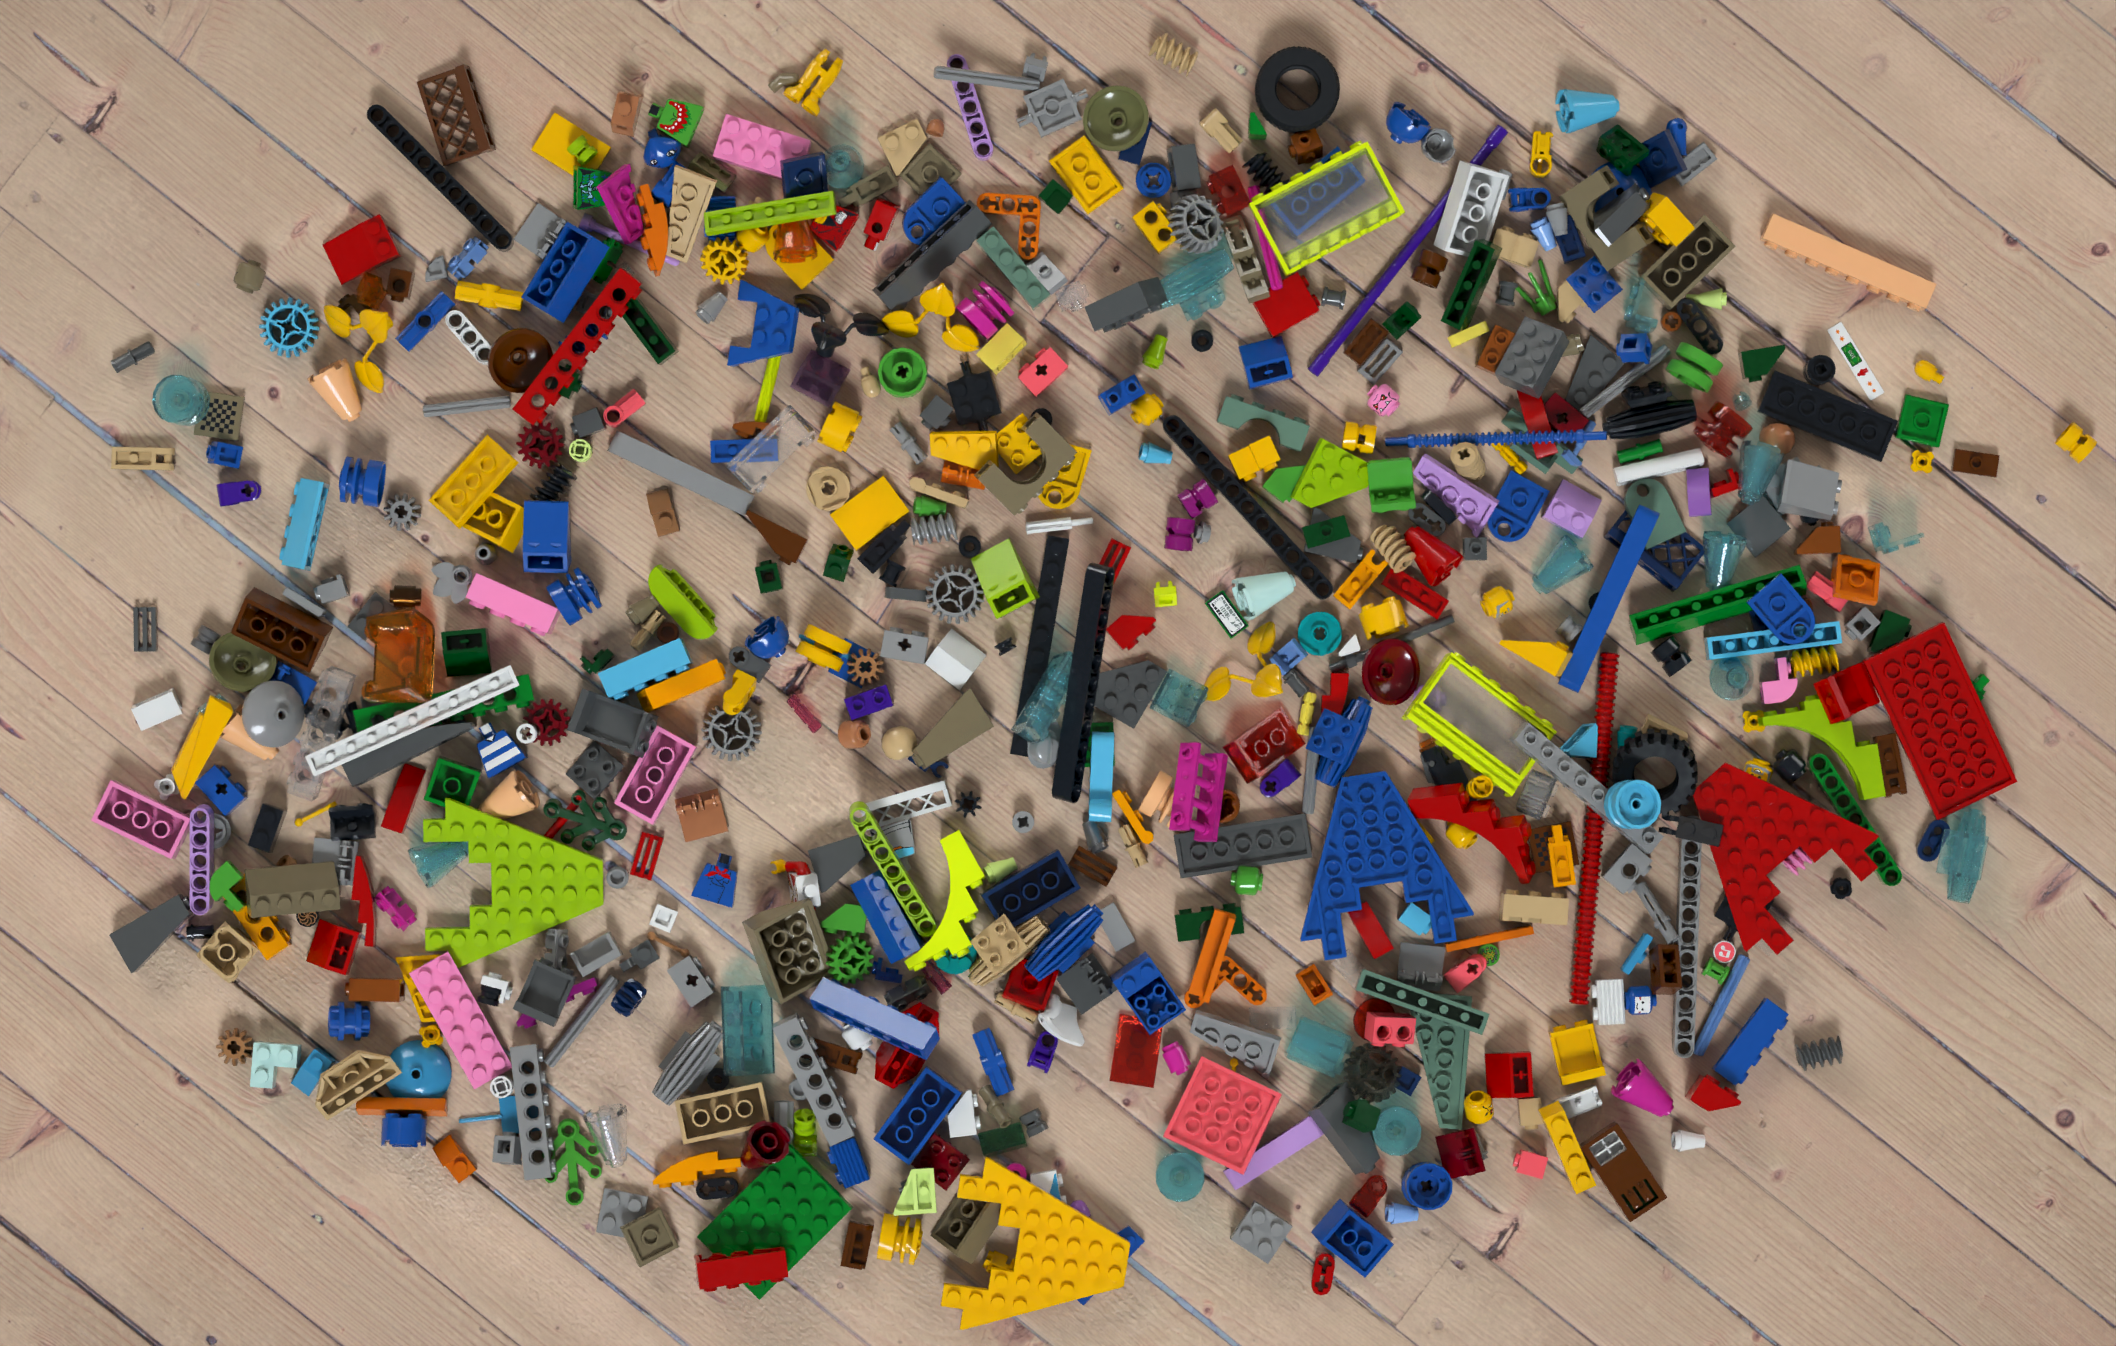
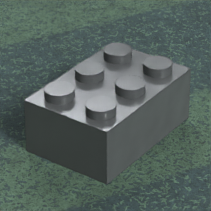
[1085,277,1168,333]
[1495,316,1569,399]

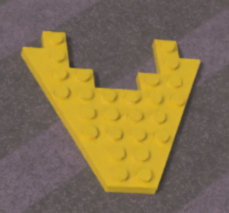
[941,1157,1130,1330]

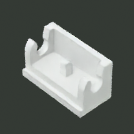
[131,688,183,731]
[1553,1085,1603,1119]

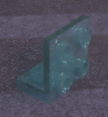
[1868,522,1925,554]

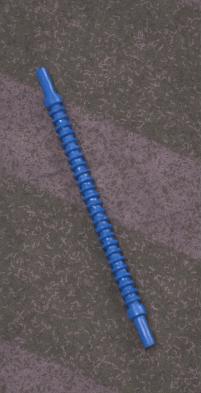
[1385,429,1607,448]

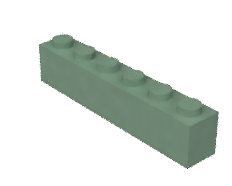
[1354,969,1490,1035]

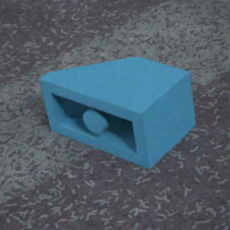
[291,1048,336,1096]

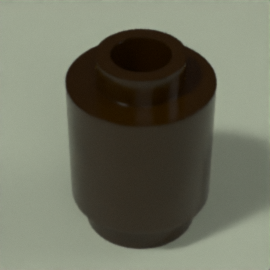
[389,585,422,608]

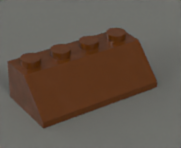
[231,587,333,673]

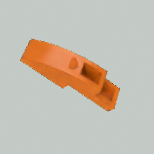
[636,184,668,277]

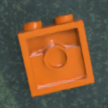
[1831,554,1880,606]

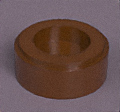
[656,622,679,644]

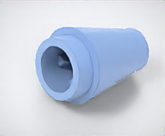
[1530,217,1557,251]
[1385,1202,1419,1224]

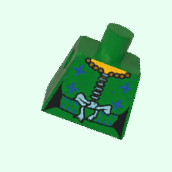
[573,165,612,210]

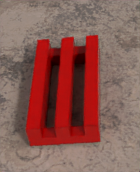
[1099,538,1131,585]
[630,832,664,881]

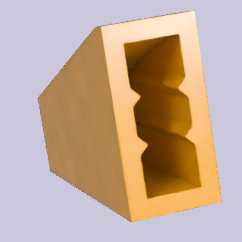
[636,658,726,713]

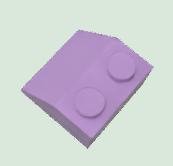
[1541,479,1602,539]

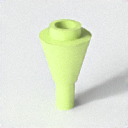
[1686,288,1727,310]

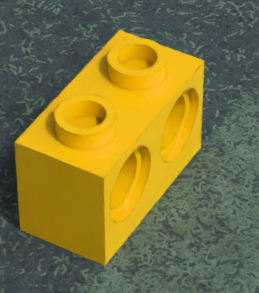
[1132,201,1176,254]

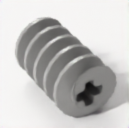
[911,513,958,546]

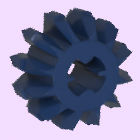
[611,978,647,1017]

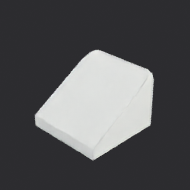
[1337,634,1360,657]

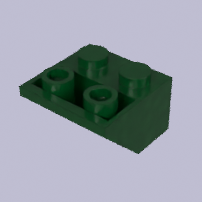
[441,628,492,677]

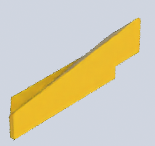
[171,695,233,799]

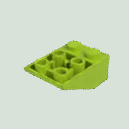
[971,538,1040,619]

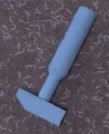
[1561,420,1596,467]

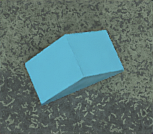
[1559,723,1598,759]

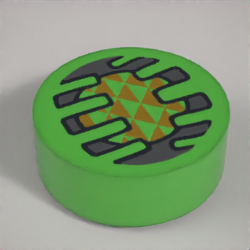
[1477,944,1500,966]

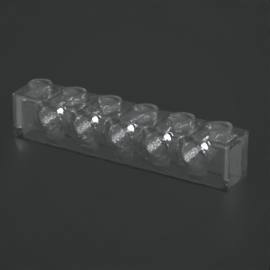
[286,666,356,802]

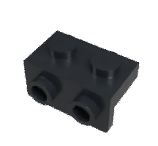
[328,803,376,841]

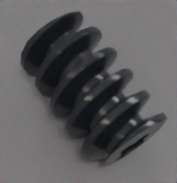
[1242,152,1290,195]
[530,463,577,501]

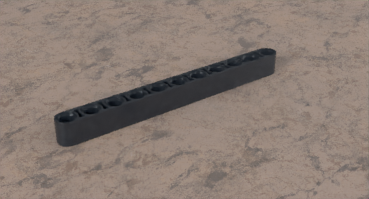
[1163,415,1333,600]
[1052,563,1115,803]

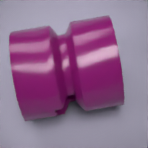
[1177,479,1218,519]
[1164,517,1195,551]

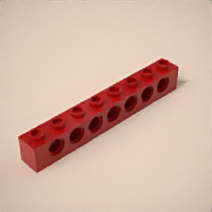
[512,267,642,425]

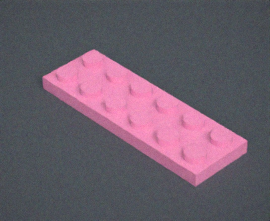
[409,951,512,1089]

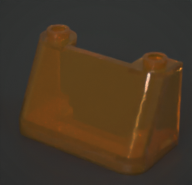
[361,607,435,703]

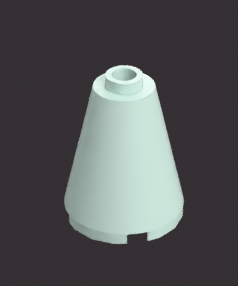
[1232,571,1296,621]

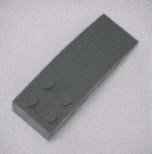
[342,723,477,787]

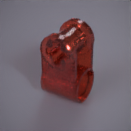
[1348,1175,1387,1218]

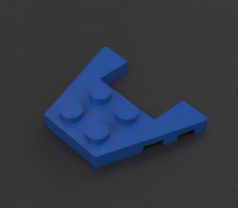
[727,280,799,367]

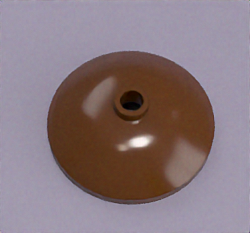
[488,328,553,393]

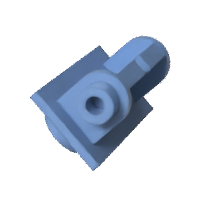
[447,236,489,281]

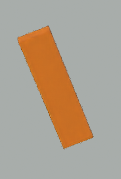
[1444,925,1534,952]

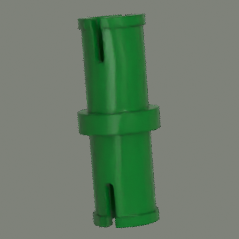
[1617,439,1663,465]

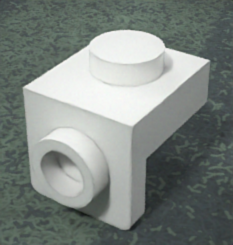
[481,972,513,1004]

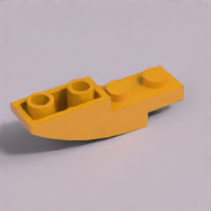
[653,1150,742,1188]

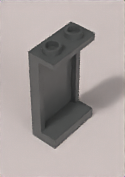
[567,688,658,758]

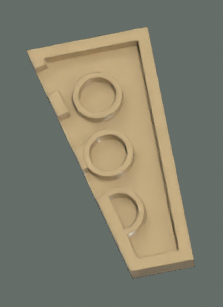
[666,165,717,263]

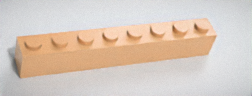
[1760,214,1937,312]

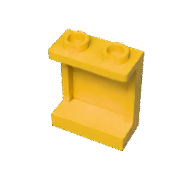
[1548,1019,1606,1085]

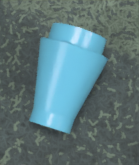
[1138,442,1173,464]

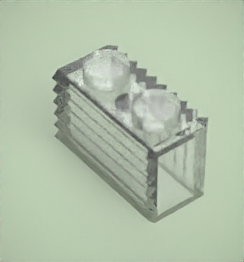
[1514,769,1559,820]

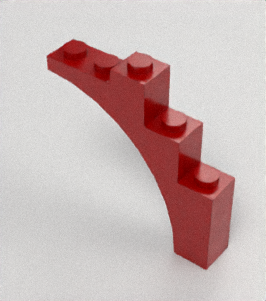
[1407,783,1536,884]

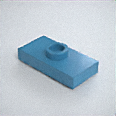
[1620,933,1653,975]

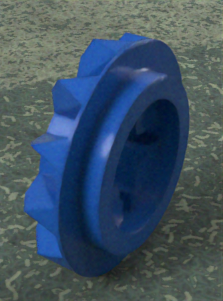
[1136,163,1171,198]

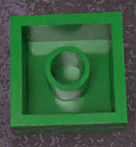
[423,756,482,807]

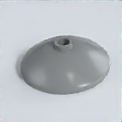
[242,681,304,748]

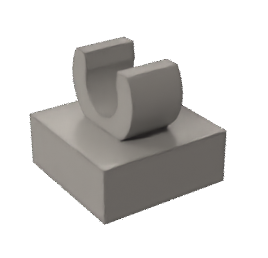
[1022,53,1048,82]

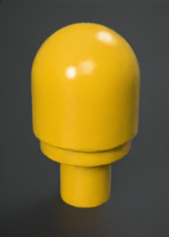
[1914,360,1944,384]

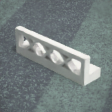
[860,780,952,830]

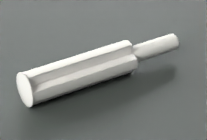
[1025,517,1094,535]

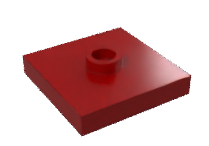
[1002,958,1059,1012]

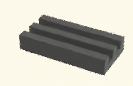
[133,607,157,652]

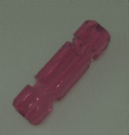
[787,694,822,733]

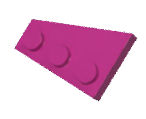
[597,164,644,244]

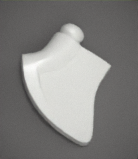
[1038,994,1085,1047]

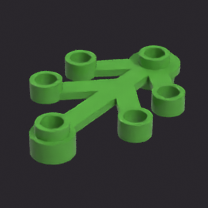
[542,1118,602,1205]

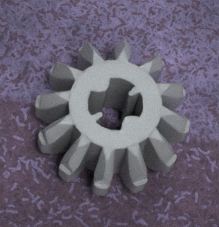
[383,494,421,531]

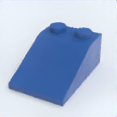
[1311,1199,1394,1277]

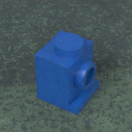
[1616,333,1652,364]

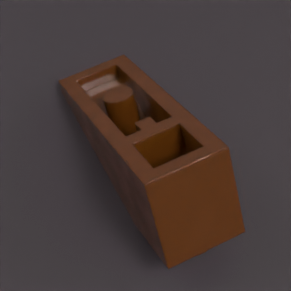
[746,510,808,565]

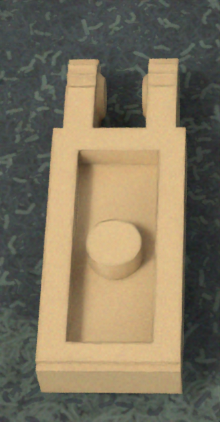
[909,477,969,509]

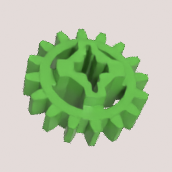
[825,936,874,984]

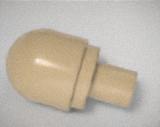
[860,367,881,398]

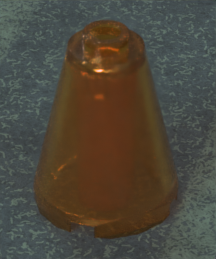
[773,219,817,263]

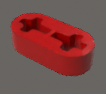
[1311,1253,1335,1295]

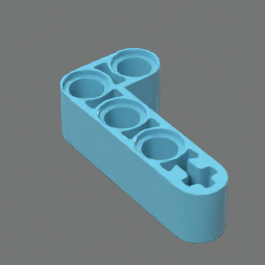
[1088,731,1114,822]

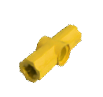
[455,280,524,312]

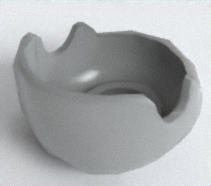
[1421,128,1456,163]

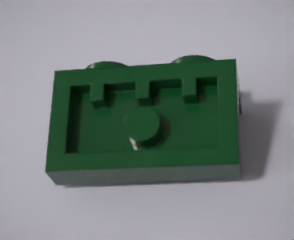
[1596,124,1650,176]

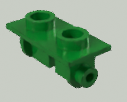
[592,237,623,284]

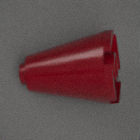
[741,1120,790,1169]

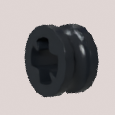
[994,637,1017,656]

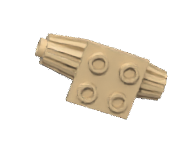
[968,914,1050,987]

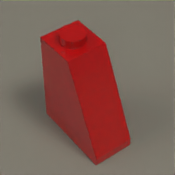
[1347,901,1394,959]

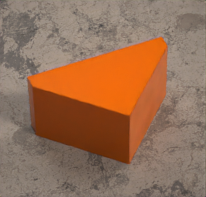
[1295,964,1333,1006]

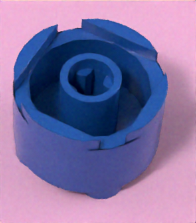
[381,1113,427,1147]

